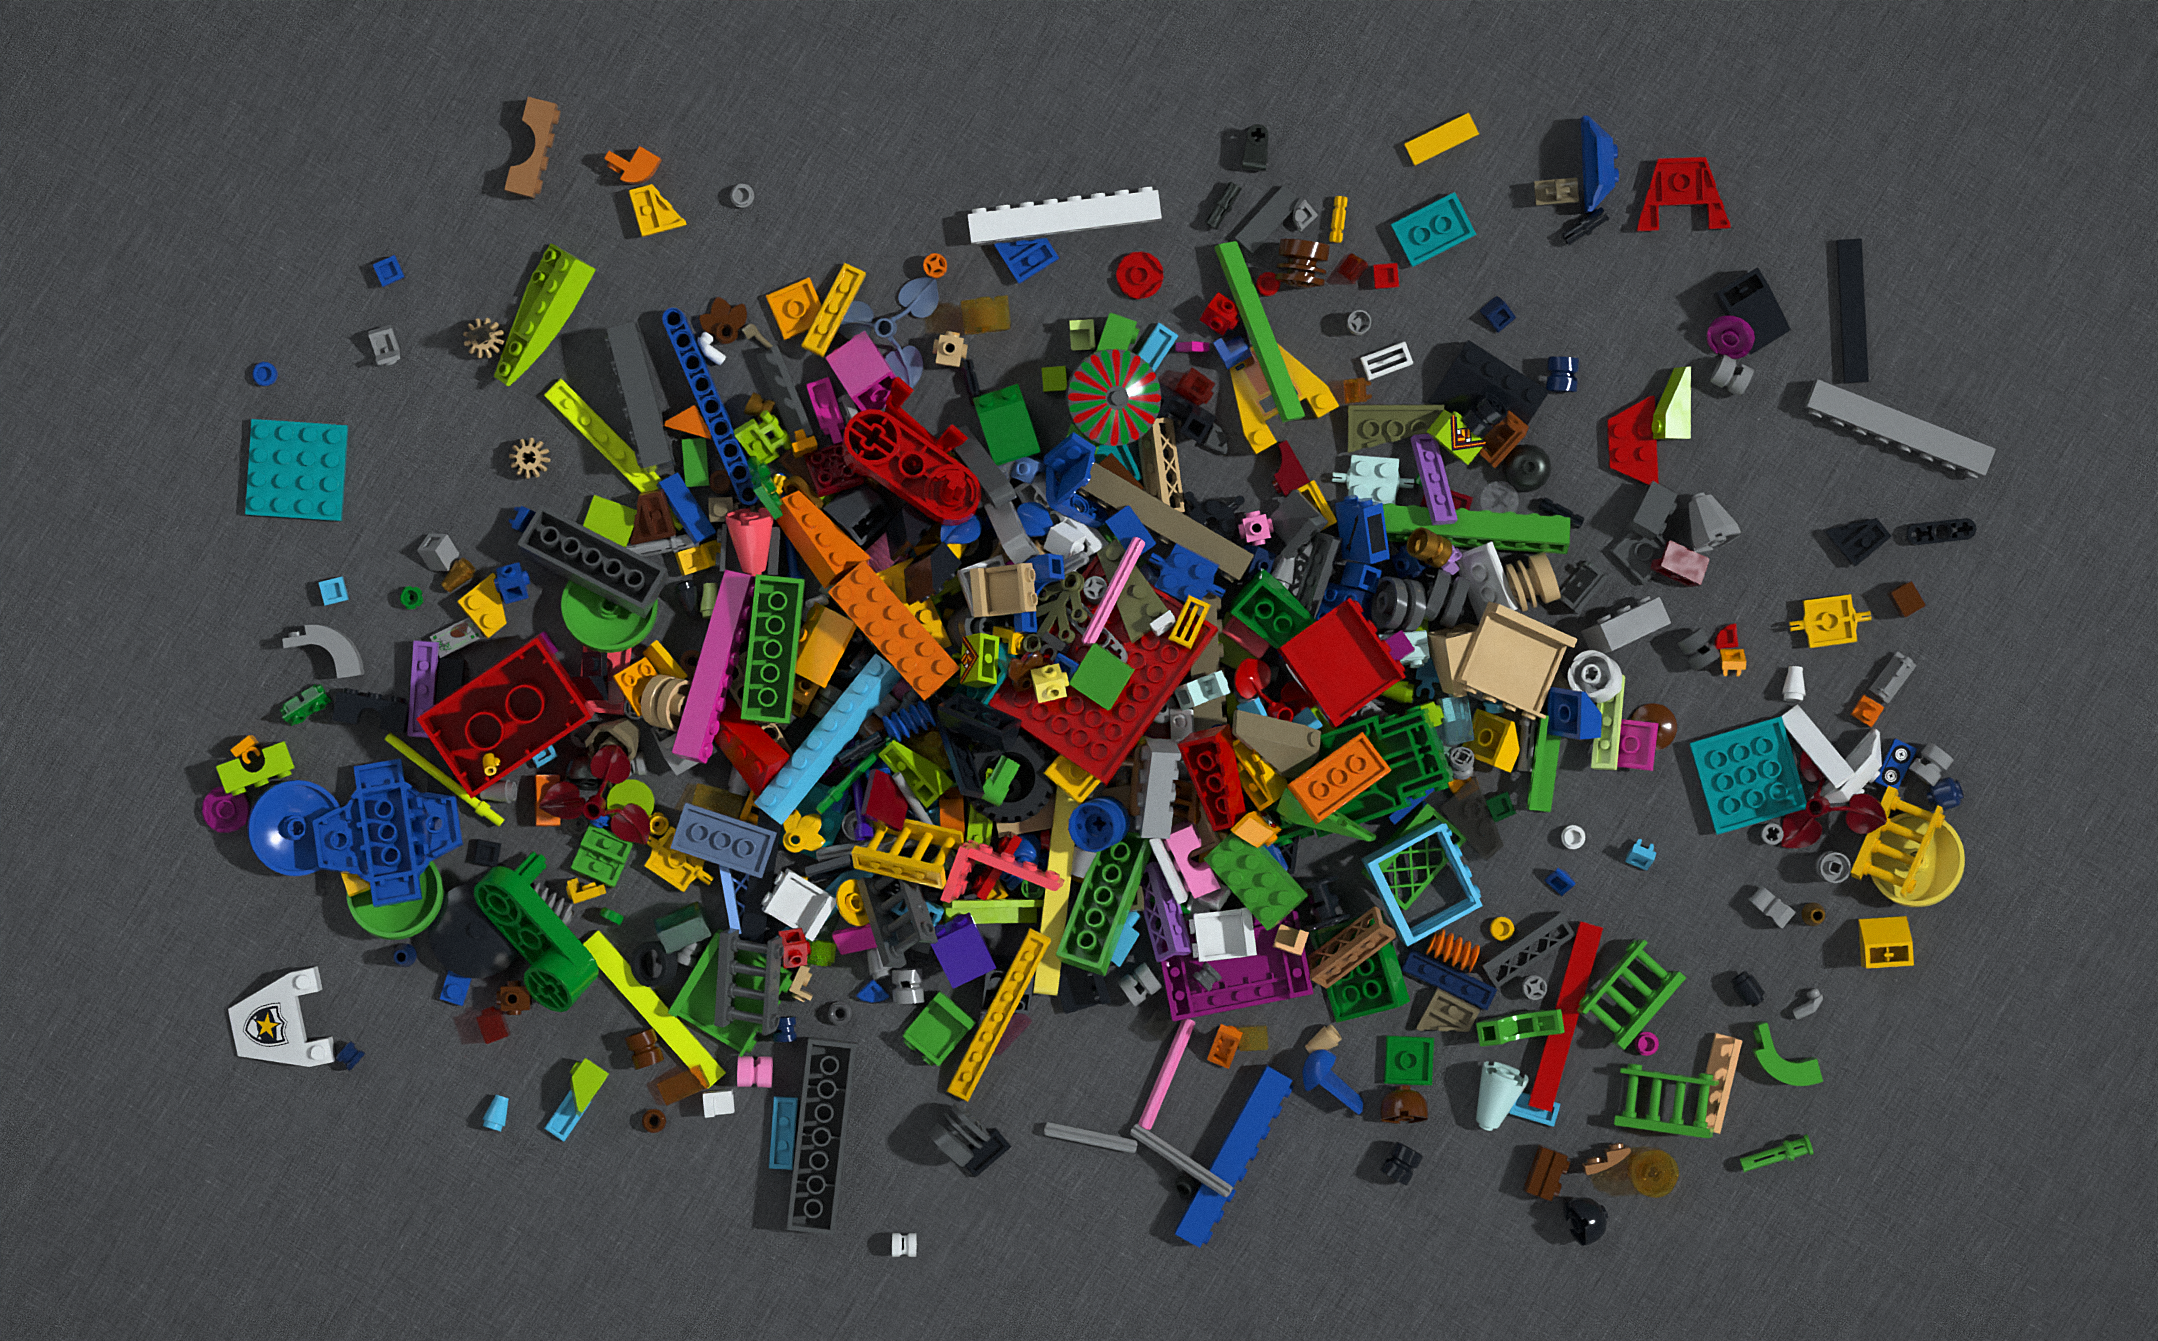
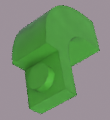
[1476,1009,1565,1047]
[1752,1021,1823,1086]

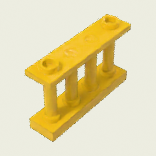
[1851,785,1945,899]
[851,818,964,889]

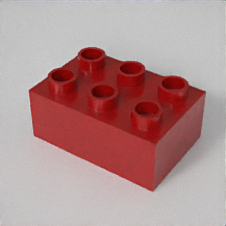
[416,634,595,799]

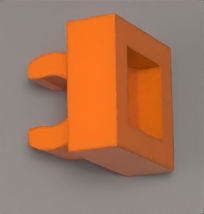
[1850,694,1884,728]

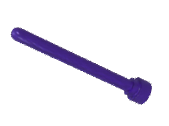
[847,735,874,841]

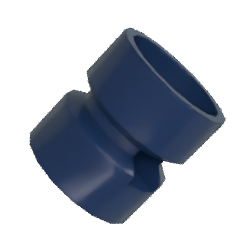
[1546,356,1579,393]

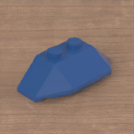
[1580,115,1619,214]

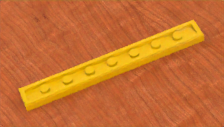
[946,928,1051,1102]

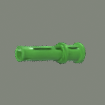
[1739,1134,1814,1173]

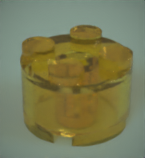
[960,295,1011,335]
[1627,1147,1679,1198]

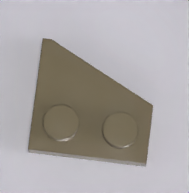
[1416,987,1480,1032]

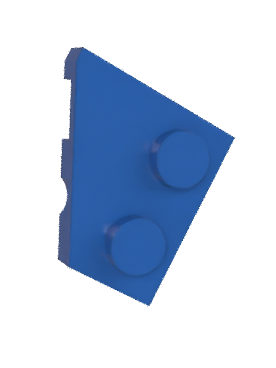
[994,238,1059,284]

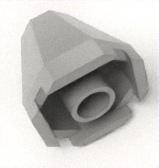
[1688,492,1741,553]

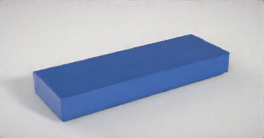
[656,472,716,545]

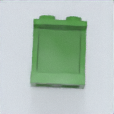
[902,991,976,1066]

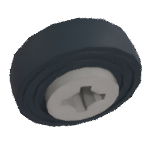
[960,530,993,568]

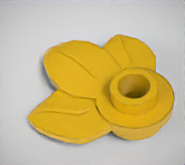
[783,809,826,853]

